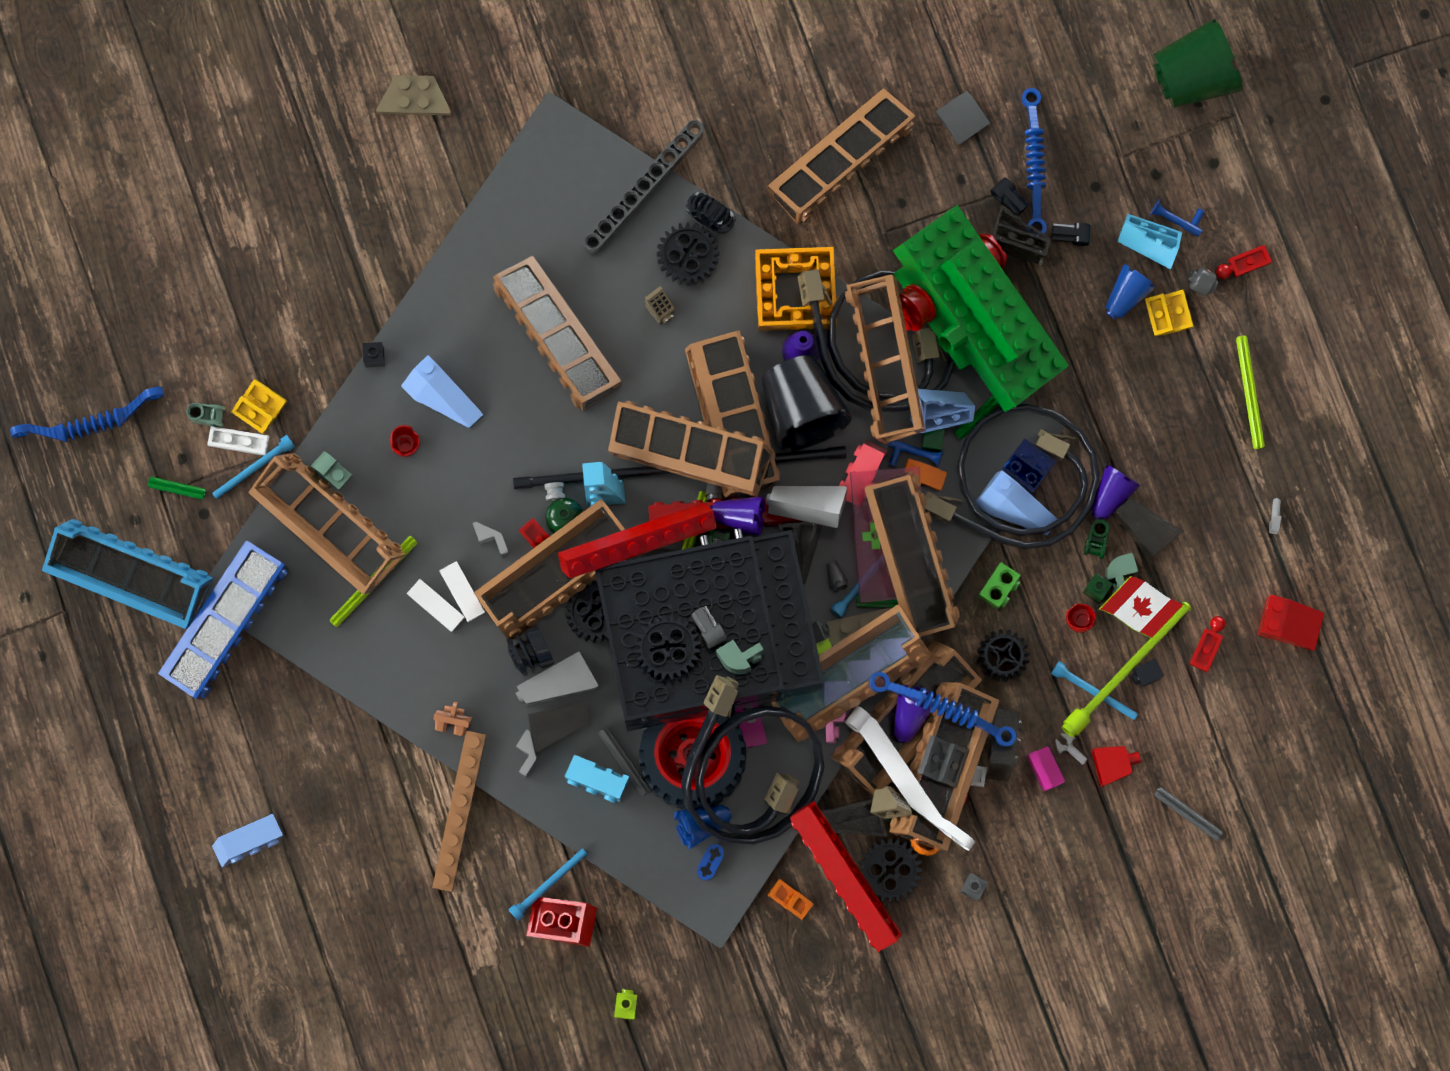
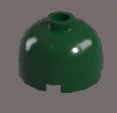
[545,498,583,534]

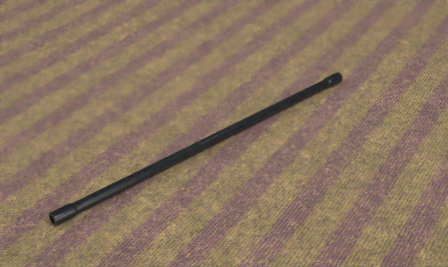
[513,446,847,490]

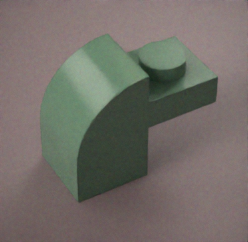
[311,451,353,491]
[1105,553,1138,593]
[716,640,764,674]

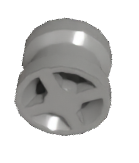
[544,482,565,501]

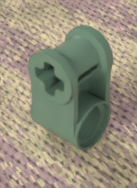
[186,403,226,428]

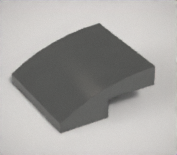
[935,91,990,144]
[918,735,969,788]

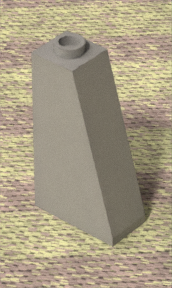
[766,486,847,528]
[516,652,599,706]

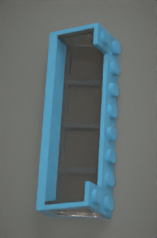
[42,519,213,629]

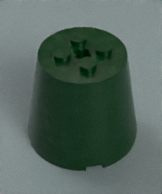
[1153,19,1243,108]

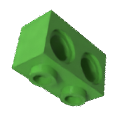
[978,562,1021,610]

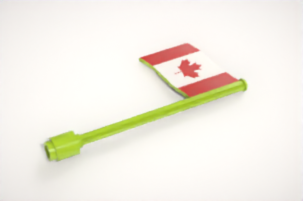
[1061,576,1191,738]

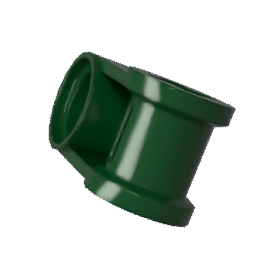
[1083,520,1109,559]

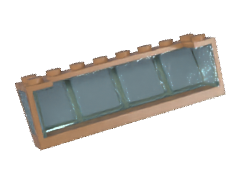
[772,604,932,743]

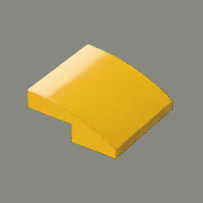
[1145,290,1194,336]
[231,379,287,434]

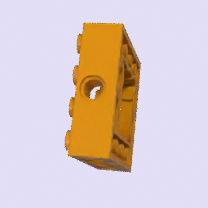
[755,247,837,331]

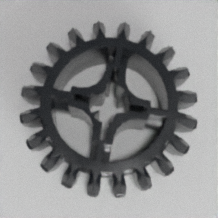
[685,192,736,234]
[976,629,1030,683]

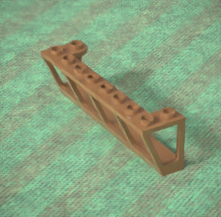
[845,274,926,444]
[248,453,406,595]

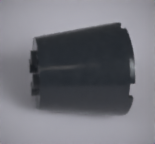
[762,355,852,451]

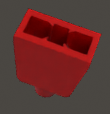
[1091,746,1141,787]

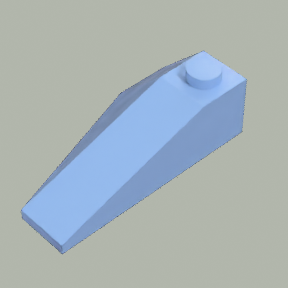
[401,355,484,428]
[975,471,1057,536]

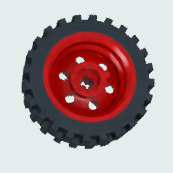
[639,715,746,809]

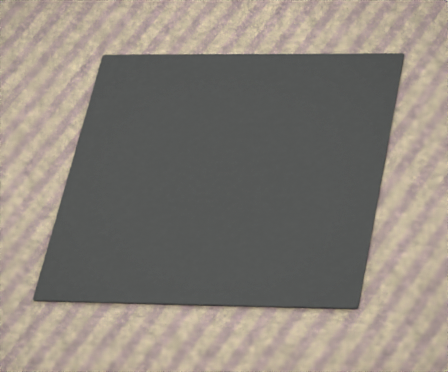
[197,93,1064,948]

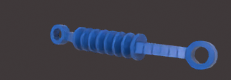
[1021,88,1047,238]
[10,387,164,442]
[869,672,1016,747]

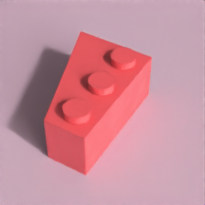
[839,440,888,507]

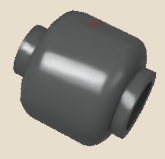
[1188,267,1218,296]

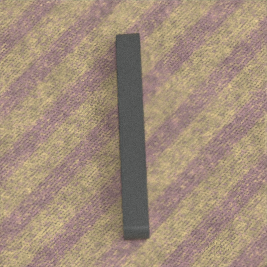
[584,120,704,255]

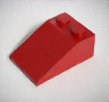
[1257,594,1324,651]
[526,897,597,947]

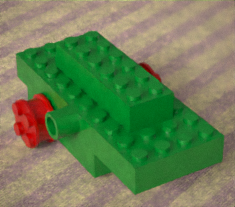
[890,205,1069,412]

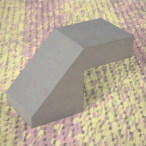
[473,522,509,557]
[516,729,537,778]

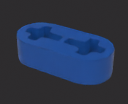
[697,844,724,881]

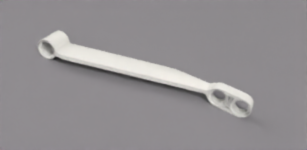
[845,706,975,851]

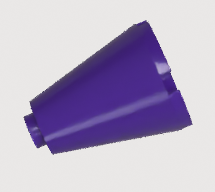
[782,331,819,361]
[1091,464,1140,520]
[710,496,765,536]
[894,685,934,743]

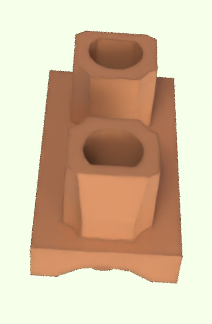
[433,701,472,736]

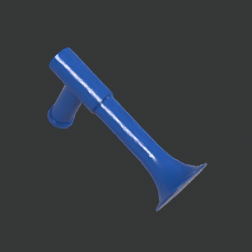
[1149,199,1205,237]
[888,440,944,468]

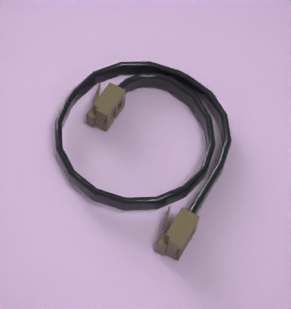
[797,269,956,413]
[924,404,1100,550]
[681,675,825,845]

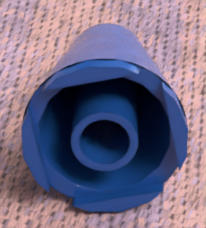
[1105,264,1156,319]
[674,805,732,849]

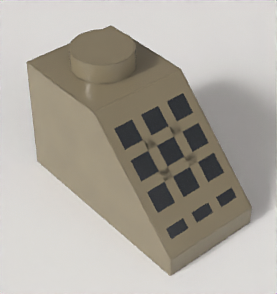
[645,286,675,325]
[870,786,912,819]

